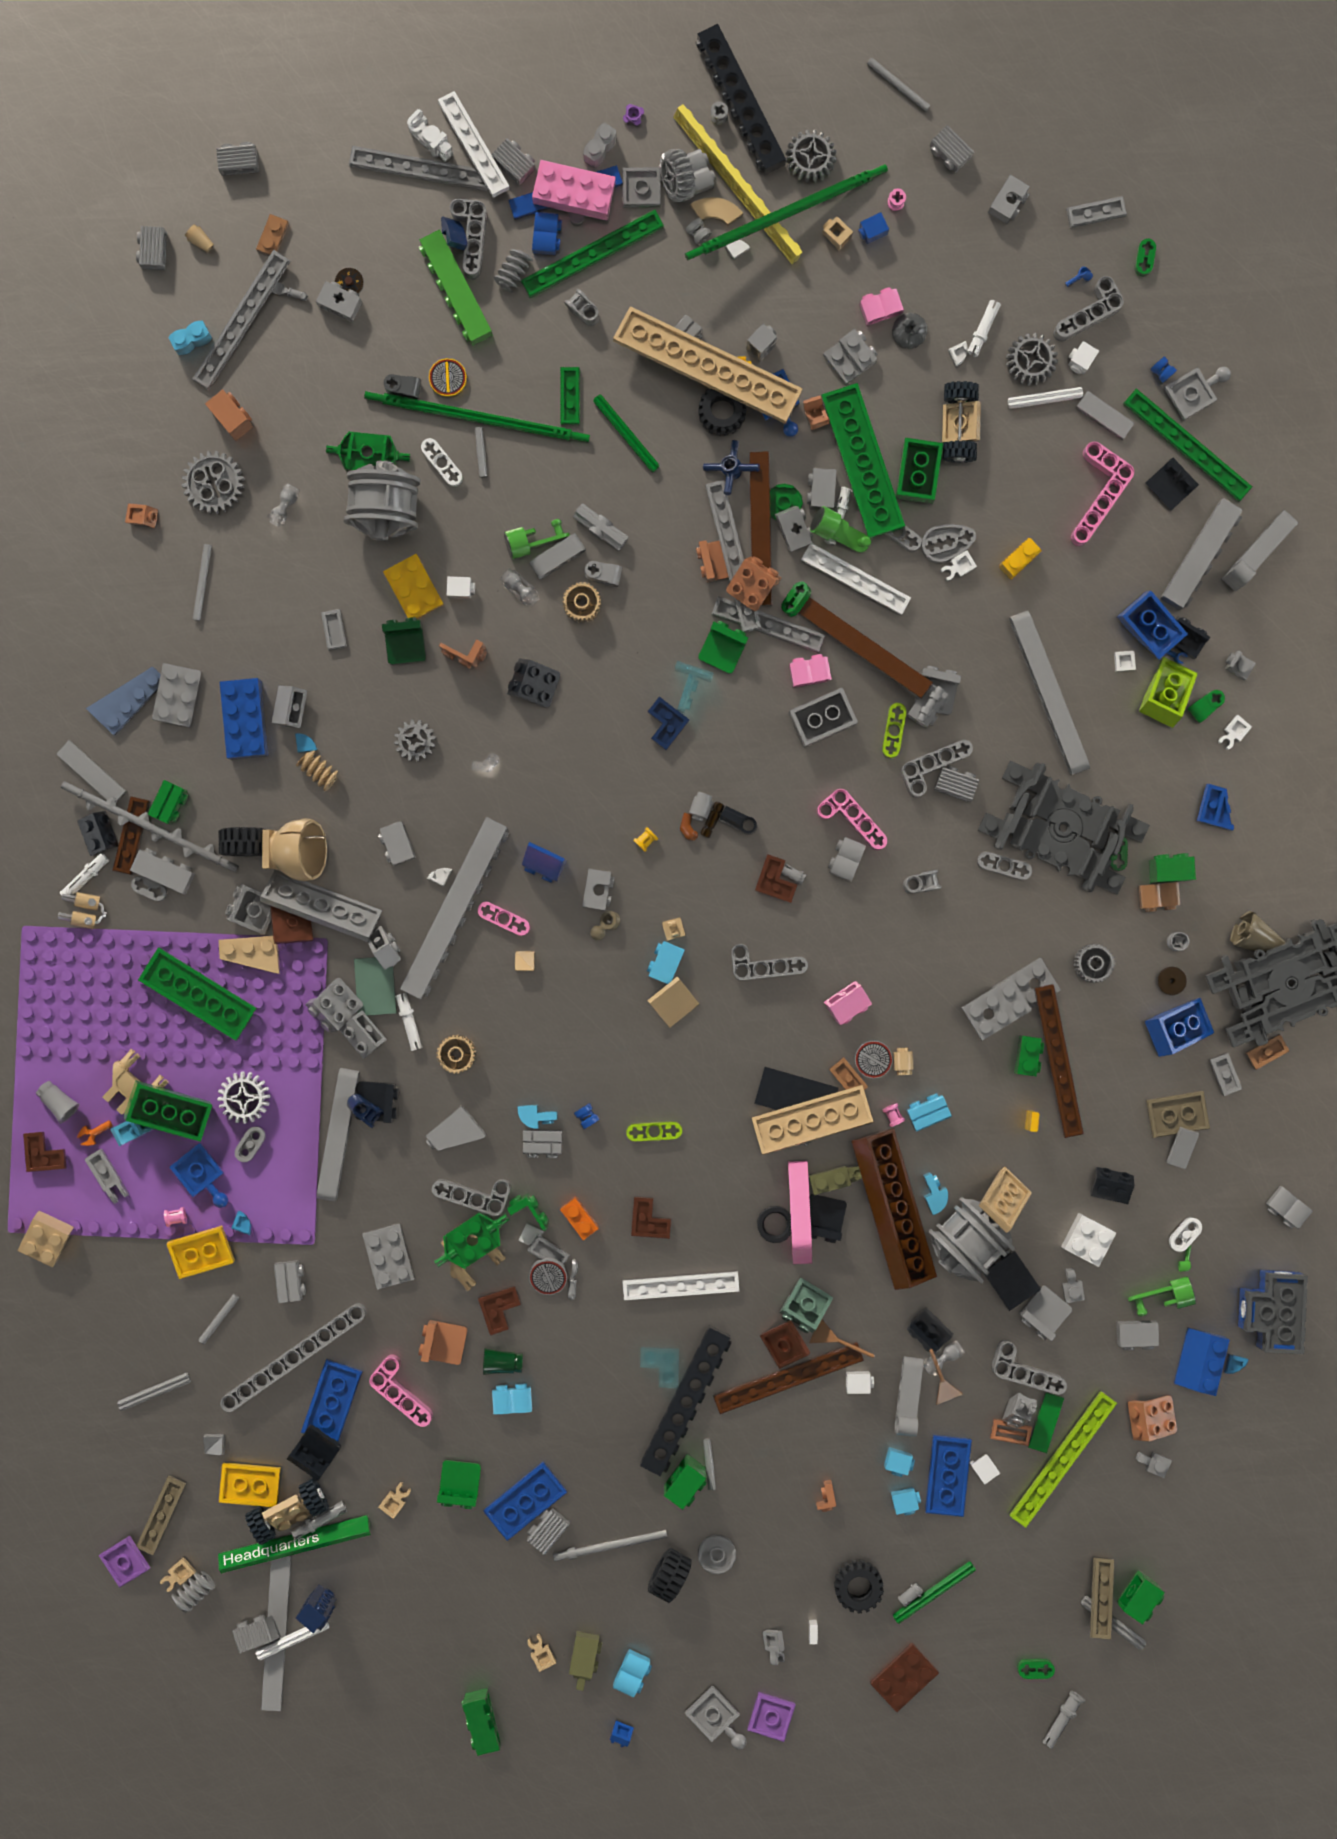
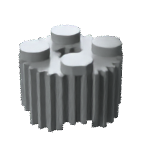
[1073,944,1116,983]

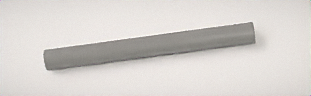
[867,58,930,112]
[193,544,212,621]

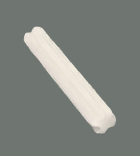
[1008,387,1083,409]
[255,1622,329,1661]

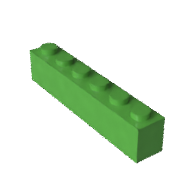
[419,229,493,346]

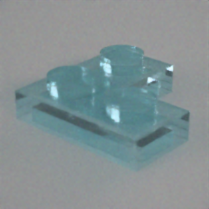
[640,1347,679,1388]

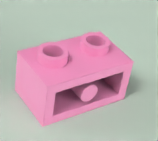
[824,981,872,1025]

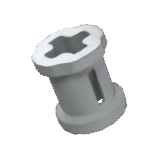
[711,102,728,125]

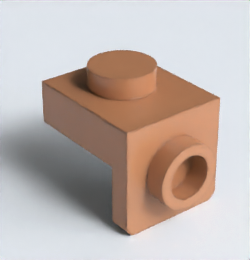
[803,396,830,430]

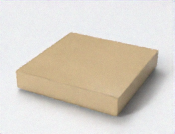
[647,976,699,1028]

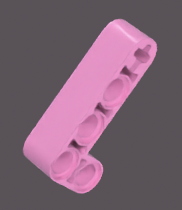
[817,789,887,850]
[369,1355,433,1427]

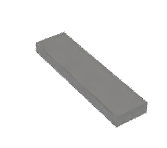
[57,740,127,803]

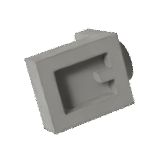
[1225,650,1256,681]

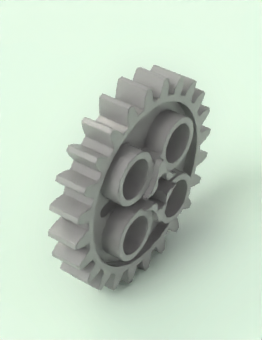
[181,451,245,514]

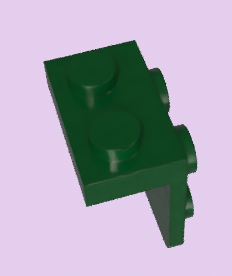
[382,617,426,665]

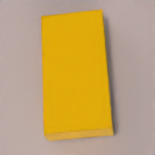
[1025,1110,1040,1132]

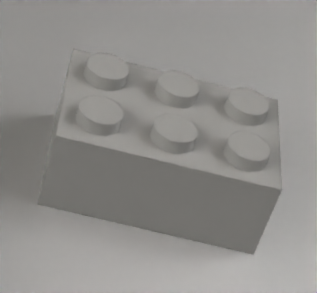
[789,687,858,748]

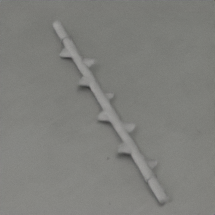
[61,781,239,873]

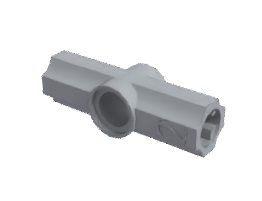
[573,503,629,551]

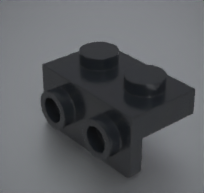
[1174,617,1211,660]
[77,811,118,856]
[1090,1167,1135,1204]
[907,1308,954,1355]

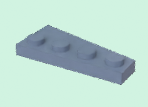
[86,667,161,735]

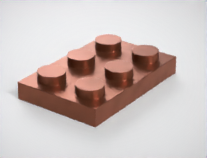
[870,1643,939,1712]

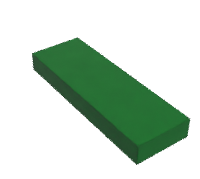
[560,367,580,425]
[1028,1392,1064,1454]

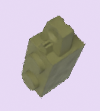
[808,1165,862,1195]
[569,1631,602,1691]

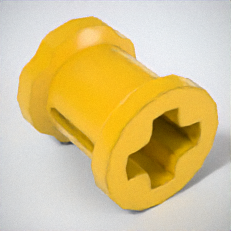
[633,827,658,852]

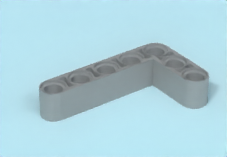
[1221,510,1299,592]

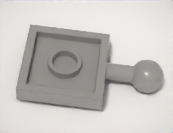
[1164,367,1231,421]
[685,1685,747,1750]

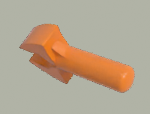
[77,1120,113,1146]

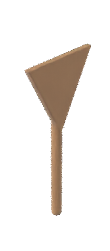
[809,1319,875,1358]
[929,1349,963,1405]

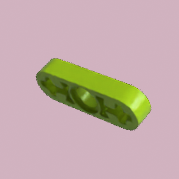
[882,703,907,758]
[626,1122,682,1141]

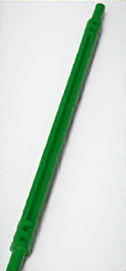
[685,164,888,260]
[364,391,590,442]

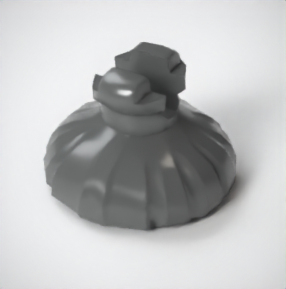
[892,312,928,349]

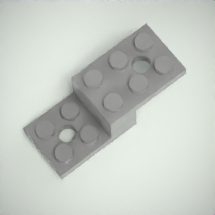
[961,957,1061,1041]

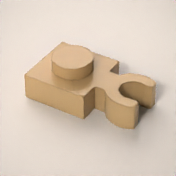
[378,1482,411,1519]
[160,1557,196,1592]
[527,1634,557,1672]

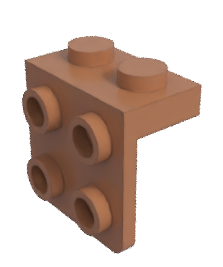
[696,540,729,583]
[726,557,782,611]
[439,639,487,669]
[418,1320,467,1365]
[1128,1395,1177,1442]

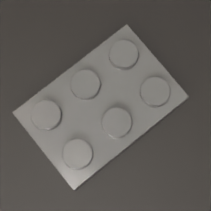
[152,663,201,728]
[362,1223,415,1290]

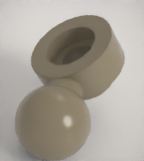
[590,911,620,940]

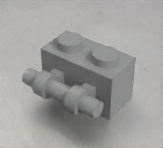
[907,684,948,728]

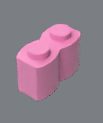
[859,287,904,326]
[789,654,832,688]

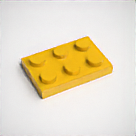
[383,554,444,619]
[166,1226,235,1279]
[219,1462,281,1507]

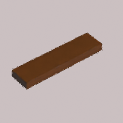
[112,796,150,875]

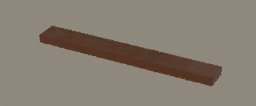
[750,451,772,606]
[798,597,933,699]
[1034,984,1084,1138]
[713,1342,864,1414]

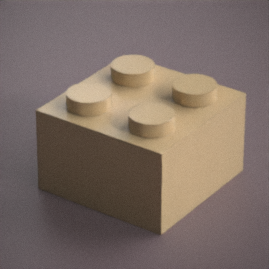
[18,1211,74,1267]

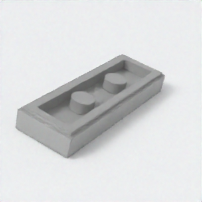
[1066,196,1127,228]
[1076,391,1135,440]

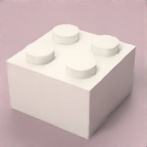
[1061,1213,1116,1267]

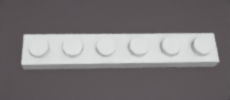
[438,91,510,198]
[801,543,911,615]
[623,1271,739,1300]

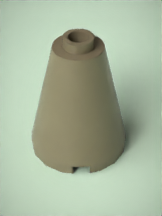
[1230,911,1286,954]

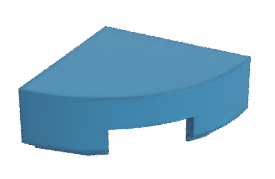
[295,733,318,753]
[231,1210,251,1235]
[1224,1354,1249,1374]

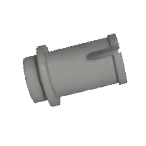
[781,864,807,885]
[898,1583,923,1607]

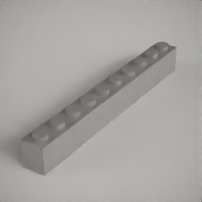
[400,817,509,999]

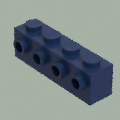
[296,1584,336,1633]

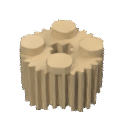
[562,582,601,623]
[436,1035,477,1074]

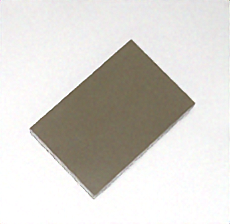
[1146,1091,1210,1138]

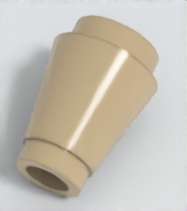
[185,224,214,253]

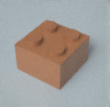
[205,389,253,441]

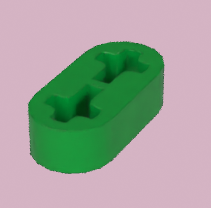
[1135,238,1156,277]
[781,581,811,617]
[1109,837,1128,871]
[1017,1659,1055,1679]

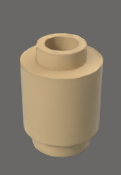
[893,1047,914,1075]

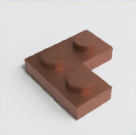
[755,854,797,903]
[23,1132,67,1172]
[631,1197,671,1239]
[478,1286,521,1336]

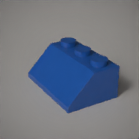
[1174,1327,1230,1396]

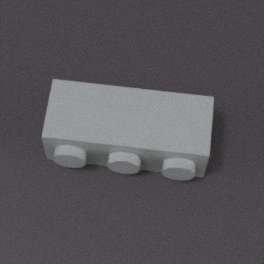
[130,848,195,894]

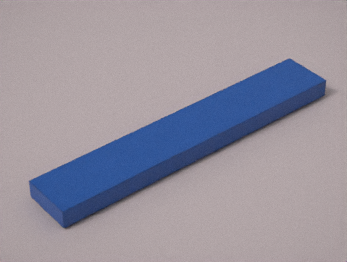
[508,165,623,220]

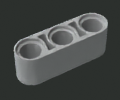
[529,533,586,579]

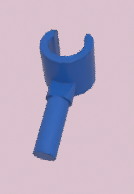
[1066,267,1093,287]
[1167,650,1188,664]

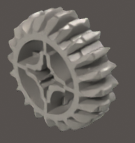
[785,129,837,183]
[659,149,696,202]
[1006,333,1058,385]

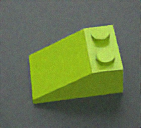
[1139,657,1198,728]

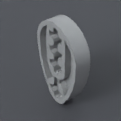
[921,524,976,563]

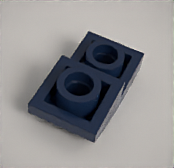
[441,216,468,250]

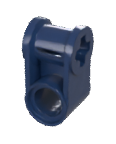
[347,1094,384,1128]

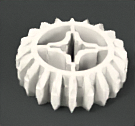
[217,1071,270,1124]

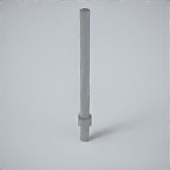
[553,1530,668,1561]

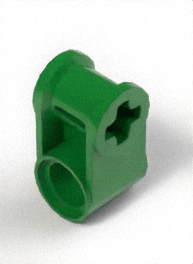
[1187,690,1225,724]

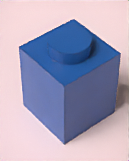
[858,212,889,244]

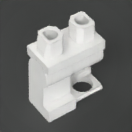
[407,109,453,162]

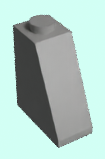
[426,1106,487,1151]

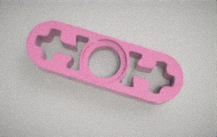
[478,902,530,936]

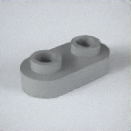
[235,1126,266,1162]

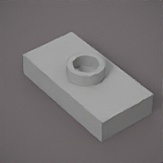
[1209,1053,1242,1096]

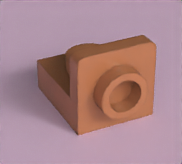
[125,504,158,528]
[816,1480,836,1512]

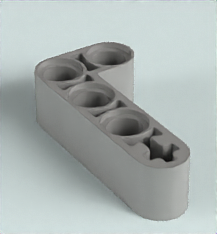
[450,199,487,280]
[1053,276,1124,342]
[901,740,973,798]
[731,944,808,980]
[432,1179,511,1216]
[992,1340,1067,1395]
[895,1356,923,1437]

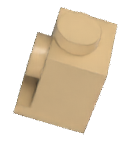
[823,216,853,251]

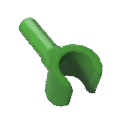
[1178,1245,1191,1272]

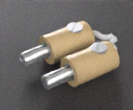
[58,892,107,929]

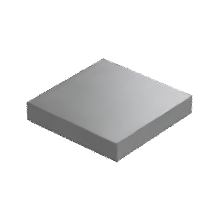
[623,167,661,207]

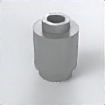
[689,792,713,822]

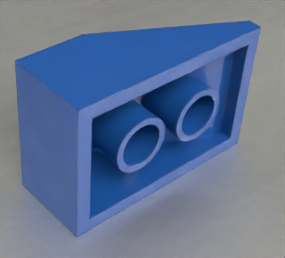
[1117,590,1188,660]
[522,842,567,883]
[1145,998,1214,1057]

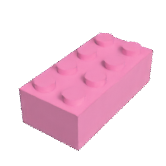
[532,160,616,221]

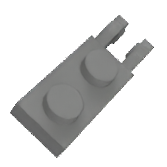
[85,1149,129,1203]

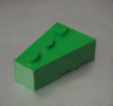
[462,1688,501,1756]

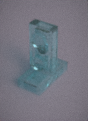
[675,661,714,713]

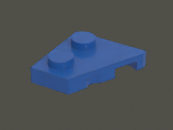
[1197,784,1234,831]

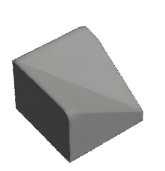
[203,1434,225,1455]

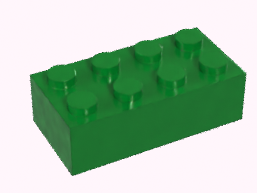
[124,1080,212,1142]

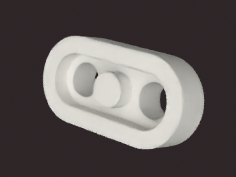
[1169,1217,1202,1252]

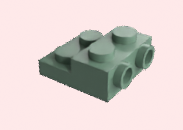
[779,1278,833,1333]

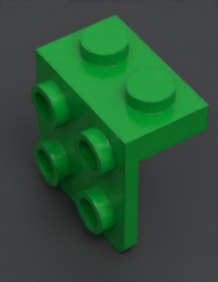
[698,621,748,674]
[507,1193,549,1231]
[437,1460,481,1509]

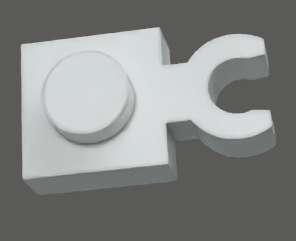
[941,551,977,581]
[1218,715,1252,750]

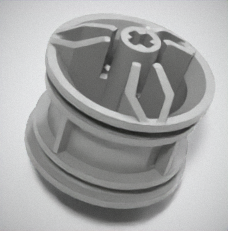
[344,461,421,541]
[928,1197,1015,1284]

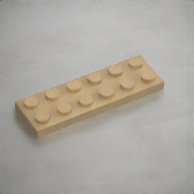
[752,1085,874,1155]

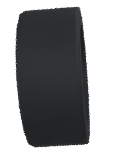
[757,1206,792,1243]

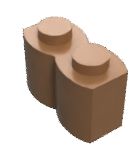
[1138,882,1181,912]

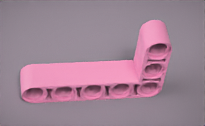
[1071,442,1134,546]
[788,1160,812,1265]

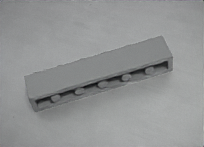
[1160,498,1243,610]

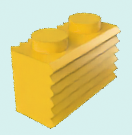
[999,538,1042,580]

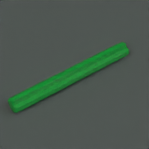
[593,394,659,472]
[893,1562,976,1624]

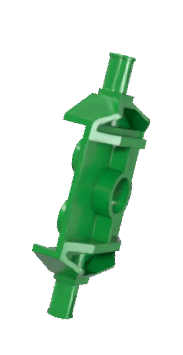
[326,431,410,471]
[434,1212,510,1269]

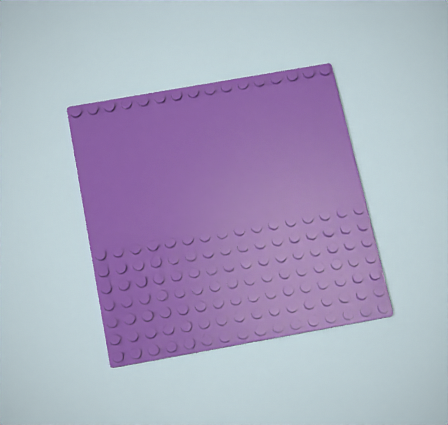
[8,926,328,1245]

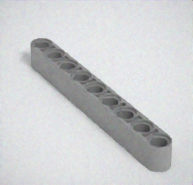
[1009,610,1090,775]
[220,1303,367,1412]

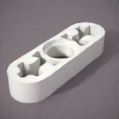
[421,438,463,487]

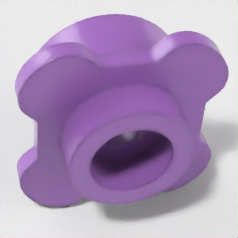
[623,104,644,126]

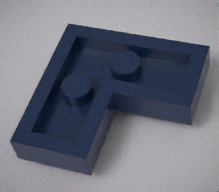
[648,697,690,750]

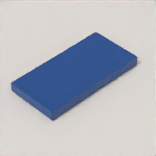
[301,1359,363,1442]
[925,1435,972,1517]
[483,1461,567,1541]

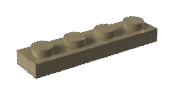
[136,1475,187,1555]
[1090,1558,1114,1639]

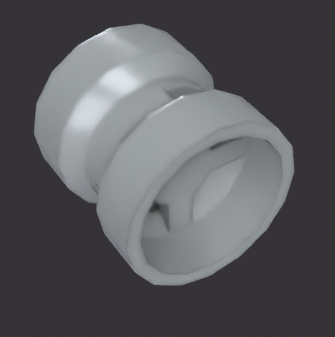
[686,218,712,245]
[1167,932,1190,951]

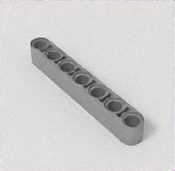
[316,1068,360,1202]

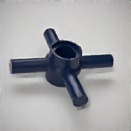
[703,440,760,495]

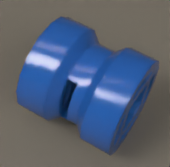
[1150,356,1177,383]
[574,1103,600,1129]

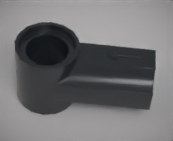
[719,806,757,835]

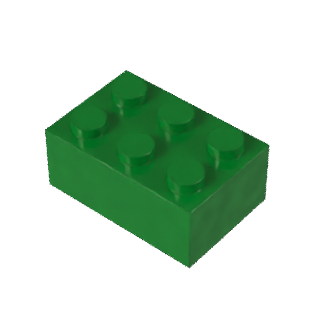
[895,437,943,504]
[664,1454,707,1510]

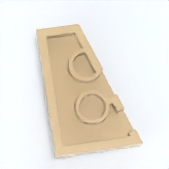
[218,936,280,974]

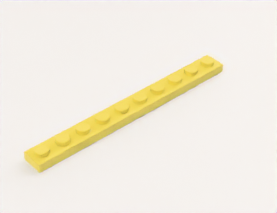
[673,104,802,264]

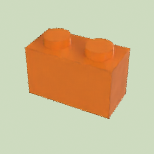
[560,1196,599,1240]

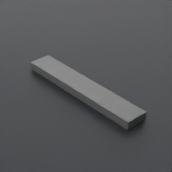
[712,596,826,653]

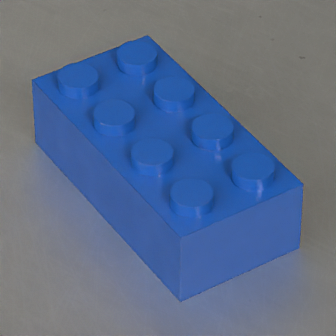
[220,678,269,760]

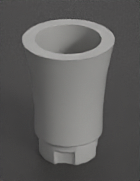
[36,1081,80,1124]

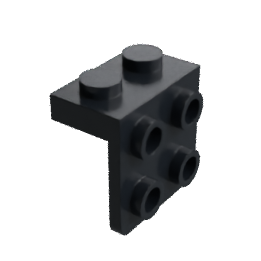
[507,658,560,707]
[355,1081,399,1123]
[809,1194,847,1243]
[287,1425,341,1481]

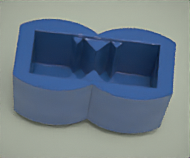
[532,212,562,255]

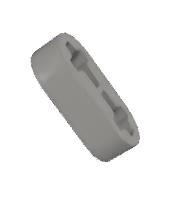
[131,876,168,901]

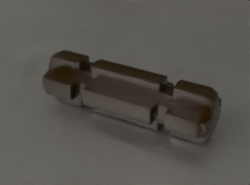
[701,801,724,838]

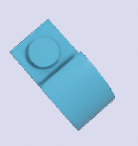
[517,1105,558,1129]
[110,1121,153,1147]
[923,1172,948,1215]

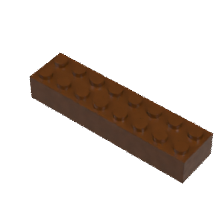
[852,1128,937,1290]

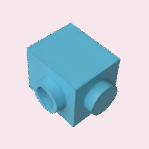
[884,1447,915,1477]
[891,1487,921,1515]

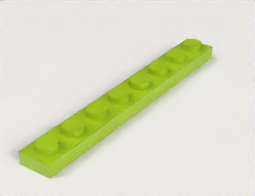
[1009,1391,1117,1528]

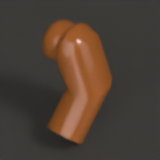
[680,813,698,841]

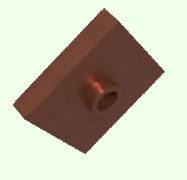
[270,906,313,944]
[760,1320,810,1369]

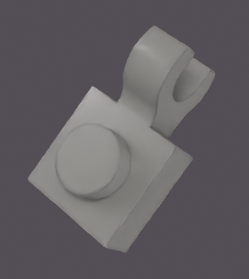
[1062,1268,1085,1303]
[1135,1452,1172,1478]
[763,1629,785,1665]

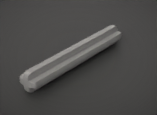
[117,1373,191,1411]
[1081,1596,1146,1650]

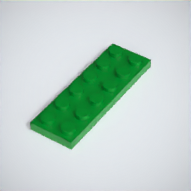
[138,947,257,1041]

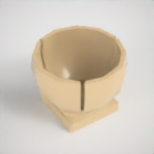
[262,818,327,881]

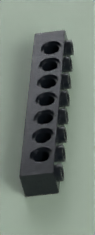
[696,24,786,175]
[640,1325,732,1477]

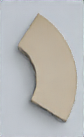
[690,197,743,226]

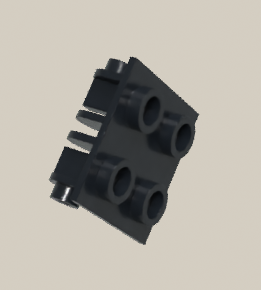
[1145,457,1199,511]

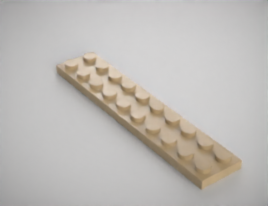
[613,306,803,424]

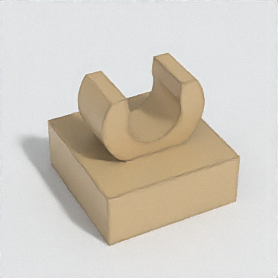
[662,917,686,941]

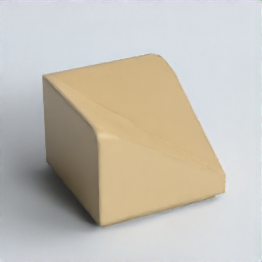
[515,951,535,971]

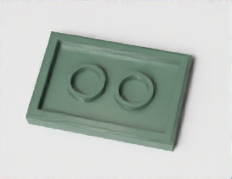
[354,957,397,1016]

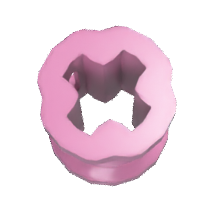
[887,188,906,211]
[882,1103,905,1127]
[164,1207,187,1227]

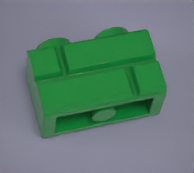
[148,780,188,825]

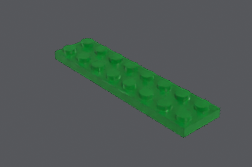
[821,383,905,539]

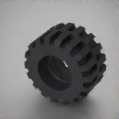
[698,388,747,436]
[218,827,266,856]
[648,1548,692,1603]
[834,1560,884,1614]

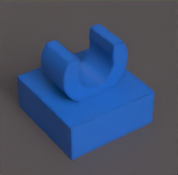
[610,1721,634,1747]

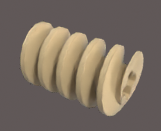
[296,750,338,791]

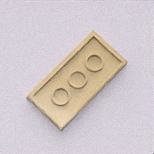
[979,1166,1032,1233]

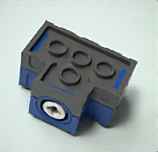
[1238,1270,1308,1354]

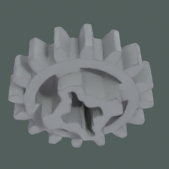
[394,719,436,761]

